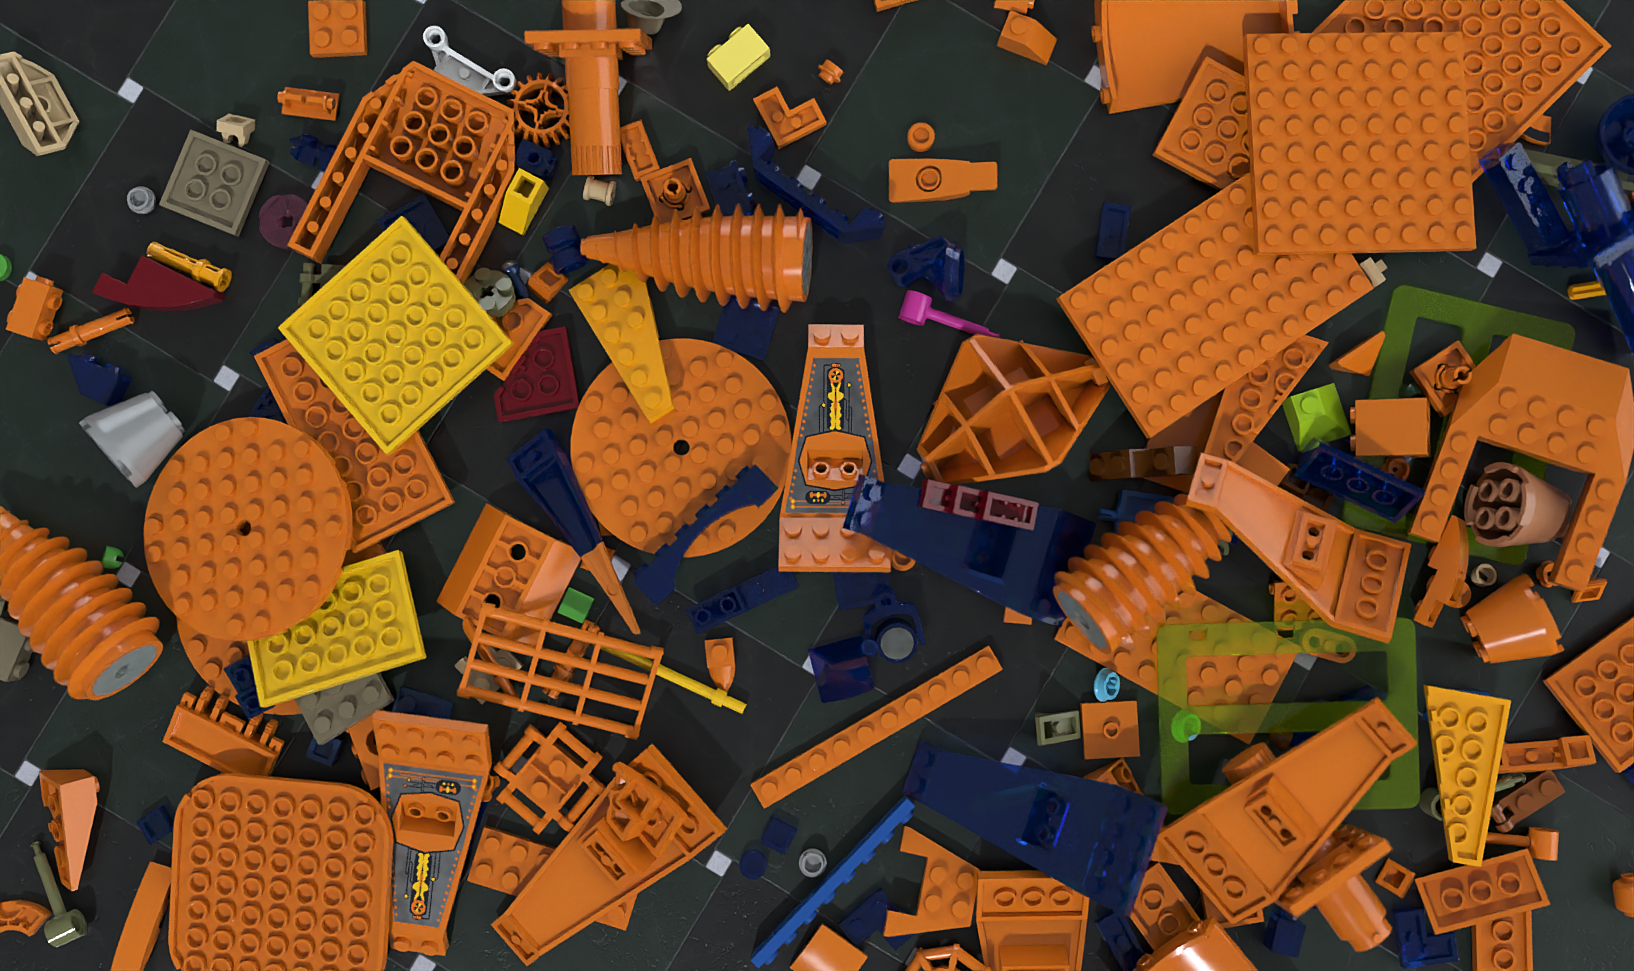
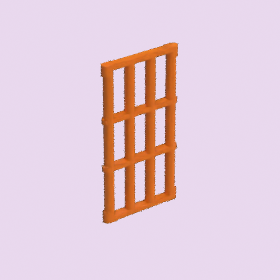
[457,602,664,740]

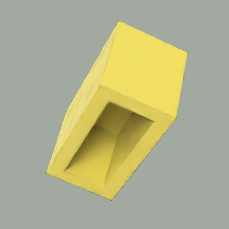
[707,24,770,91]

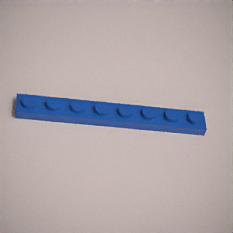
[751,794,915,969]

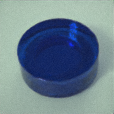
[739,850,767,879]

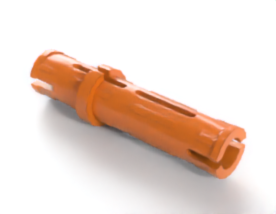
[47,307,135,354]
[542,619,601,700]

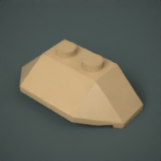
[0,52,79,156]

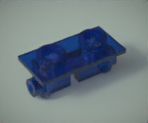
[289,134,338,171]

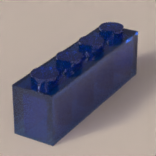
[1478,142,1571,251]

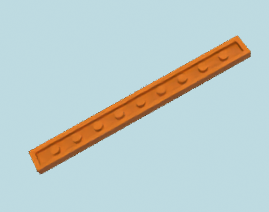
[750,645,1003,809]

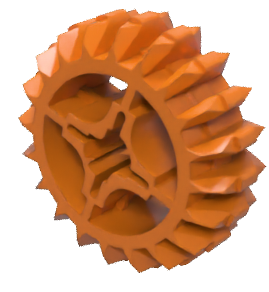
[507,72,570,148]

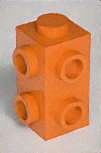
[5,276,63,342]

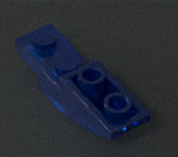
[686,566,800,634]

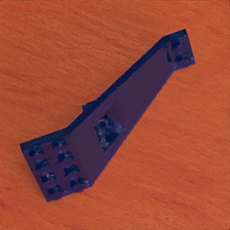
[842,474,1096,627]

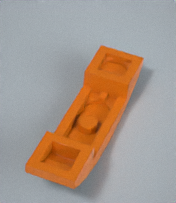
[1498,735,1597,774]

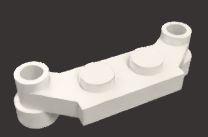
[423,26,517,97]

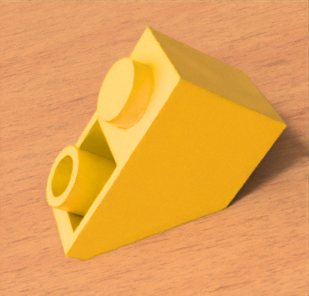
[499,168,549,236]

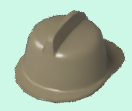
[621,0,682,34]

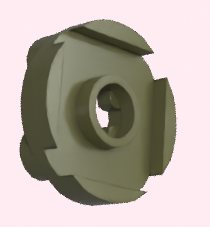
[463,268,516,318]

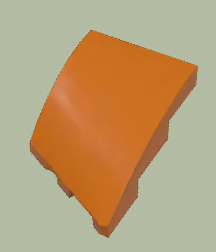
[606,762,688,857]

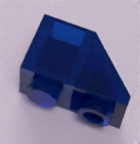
[67,352,132,406]

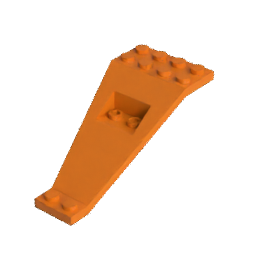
[1186,453,1411,644]
[491,744,727,966]
[975,870,1091,971]

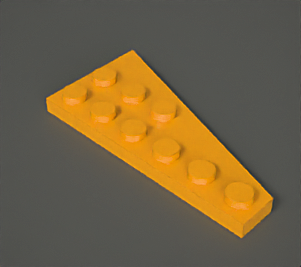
[568,264,675,423]
[1423,684,1511,867]

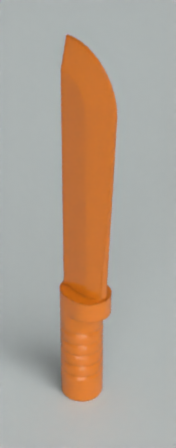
[462,617,520,697]

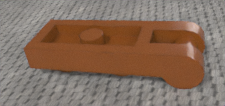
[1490,770,1565,833]

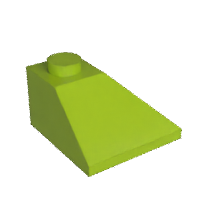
[1282,383,1352,451]

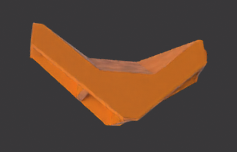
[917,334,1110,485]

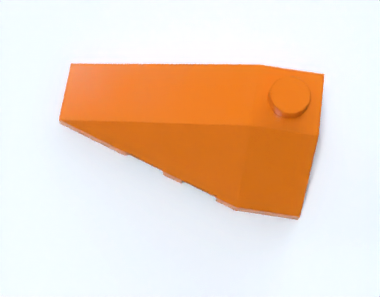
[39,769,100,891]

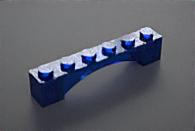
[632,464,779,606]

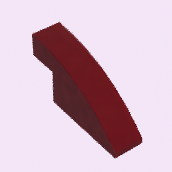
[92,255,226,311]

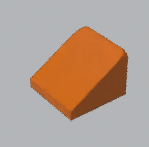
[527,262,568,304]
[1375,858,1416,898]

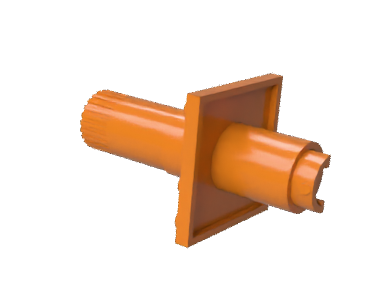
[524,0,652,175]
[1222,742,1392,952]

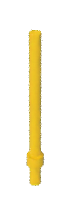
[592,644,747,714]

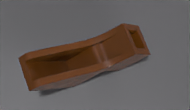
[1089,446,1198,481]

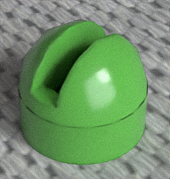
[101,546,124,569]

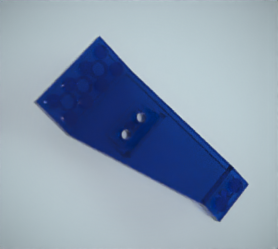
[902,741,1168,917]

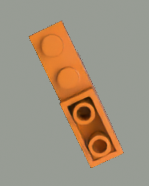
[1414,515,1469,628]

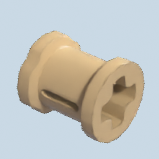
[583,175,617,206]

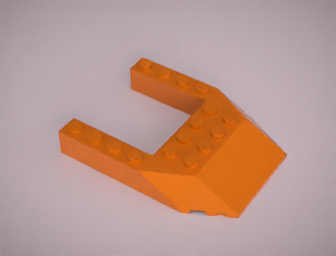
[287,61,515,284]
[1407,333,1634,592]

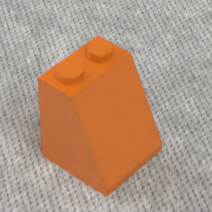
[1350,398,1431,458]

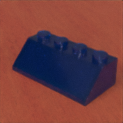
[1294,437,1425,523]

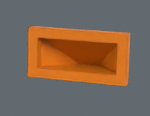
[1328,331,1386,376]

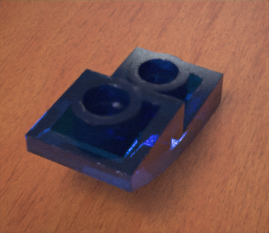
[224,654,275,719]

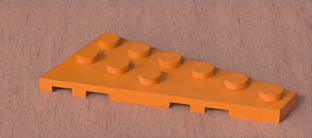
[1203,335,1329,464]

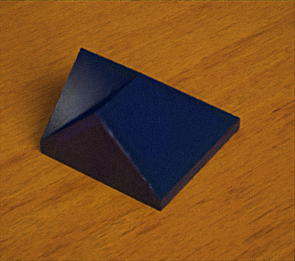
[808,635,875,703]

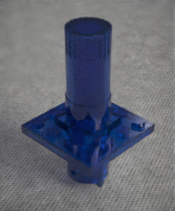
[1528,160,1634,356]

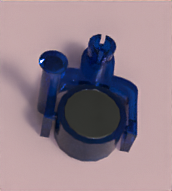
[861,584,926,664]

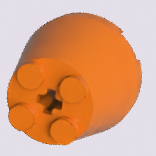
[1460,573,1564,664]

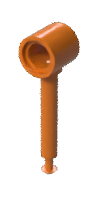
[1485,827,1559,860]

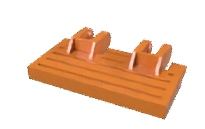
[162,686,285,776]

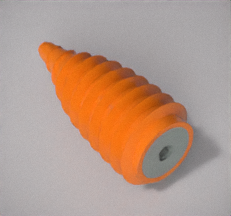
[580,203,813,313]
[1053,474,1256,654]
[0,505,163,700]

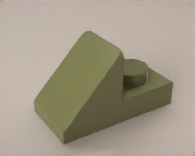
[1035,710,1081,746]

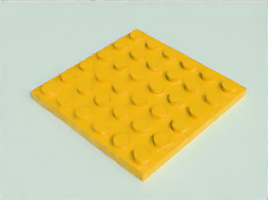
[278,216,514,455]

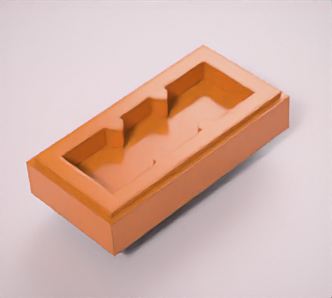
[620,120,660,182]

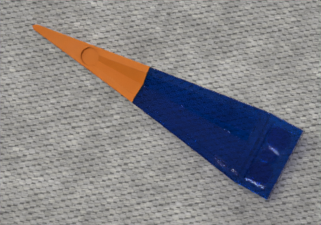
[507,429,640,634]

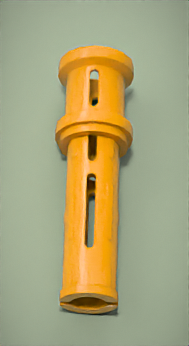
[147,242,232,292]

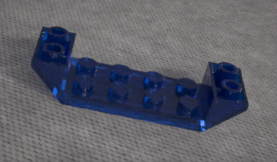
[747,124,886,244]

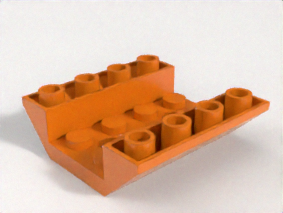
[436,503,585,646]

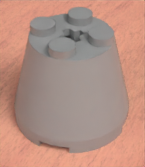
[79,391,186,488]

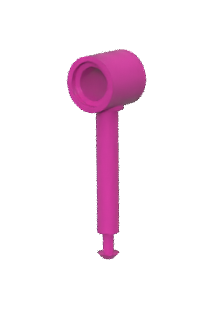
[898,290,1001,338]

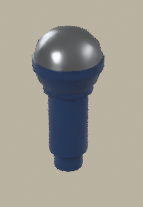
[501,260,529,299]

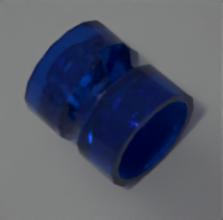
[542,225,589,275]

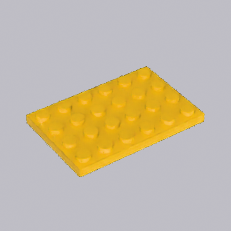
[247,550,426,708]

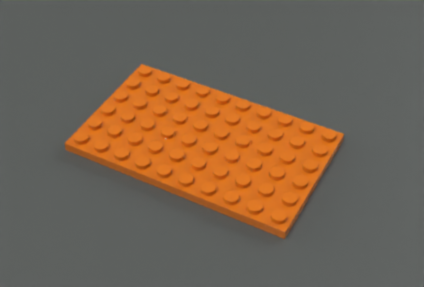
[1056,172,1374,439]

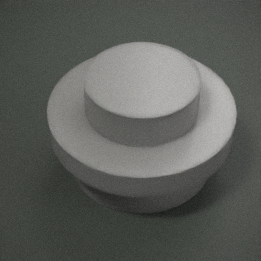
[127,186,156,214]
[799,848,827,877]

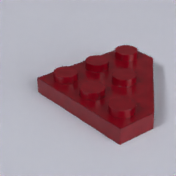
[494,327,580,423]

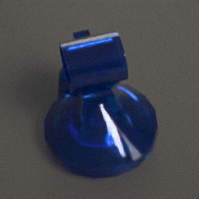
[887,235,965,302]

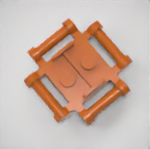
[493,722,606,835]

